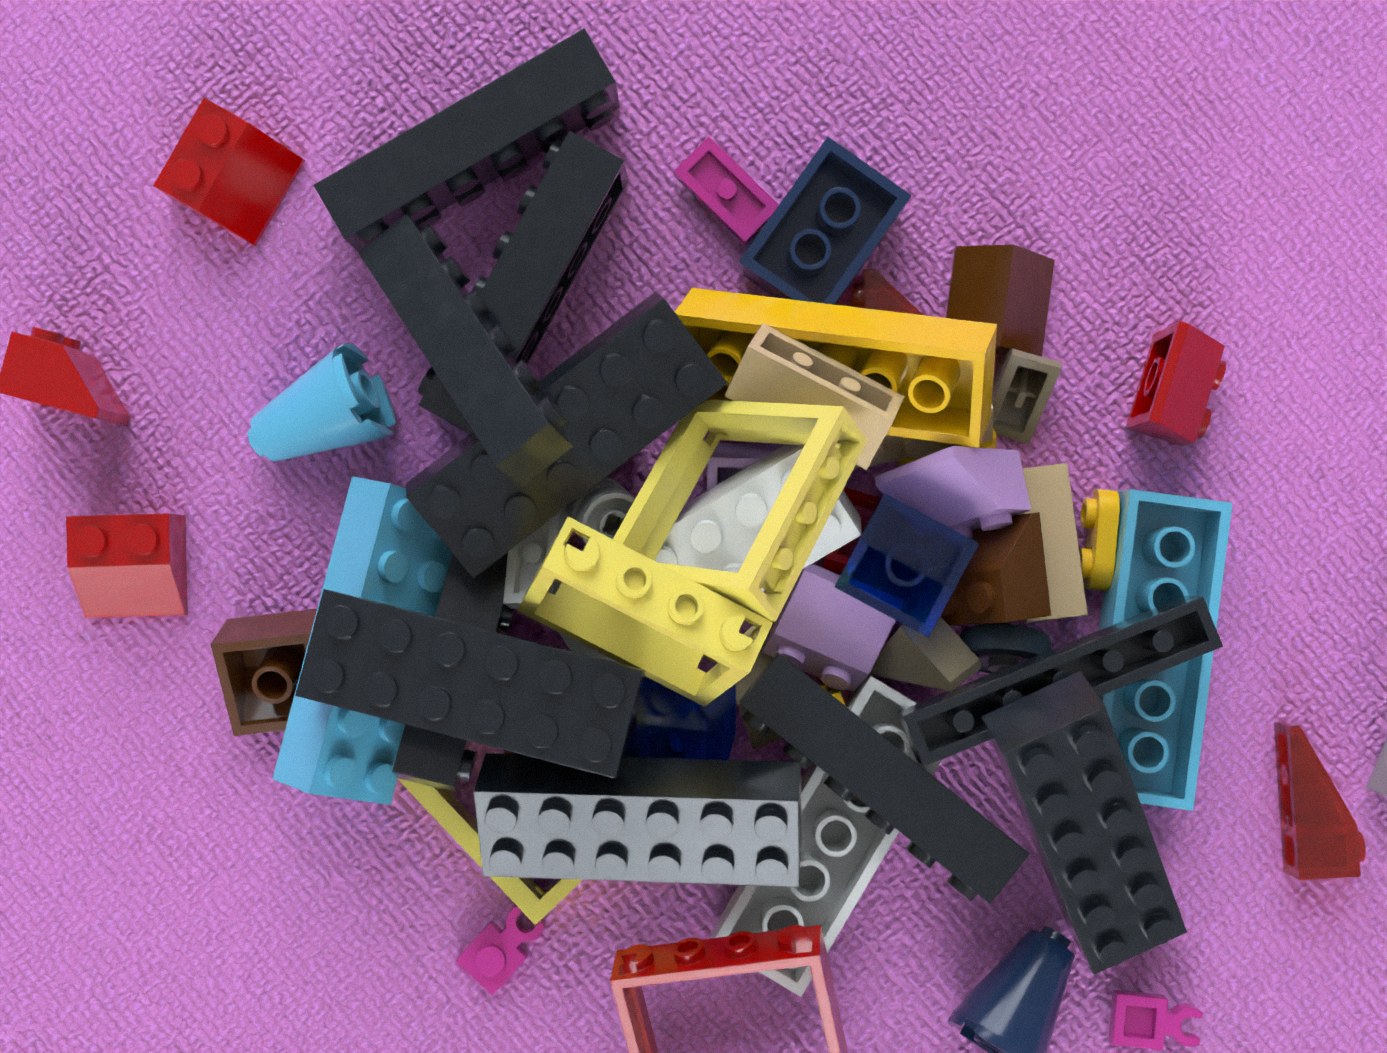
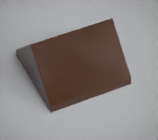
[945,244,1055,357]

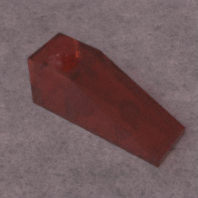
[1274,721,1366,880]

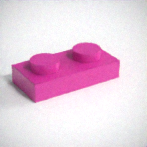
[673,136,779,245]

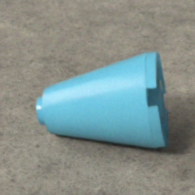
[248,343,395,462]

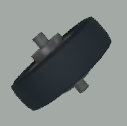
[960,622,1051,674]

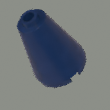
[948,926,1075,1053]

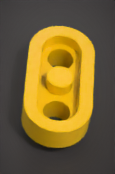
[1079,489,1120,591]

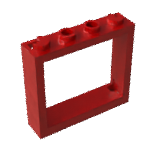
[610,925,848,1053]

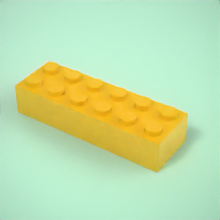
[675,288,997,448]

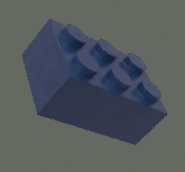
[737,137,912,305]

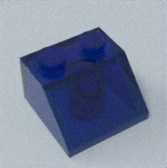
[834,493,979,638]
[624,676,736,760]

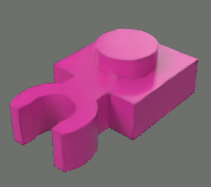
[455,904,546,995]
[1108,990,1203,1050]

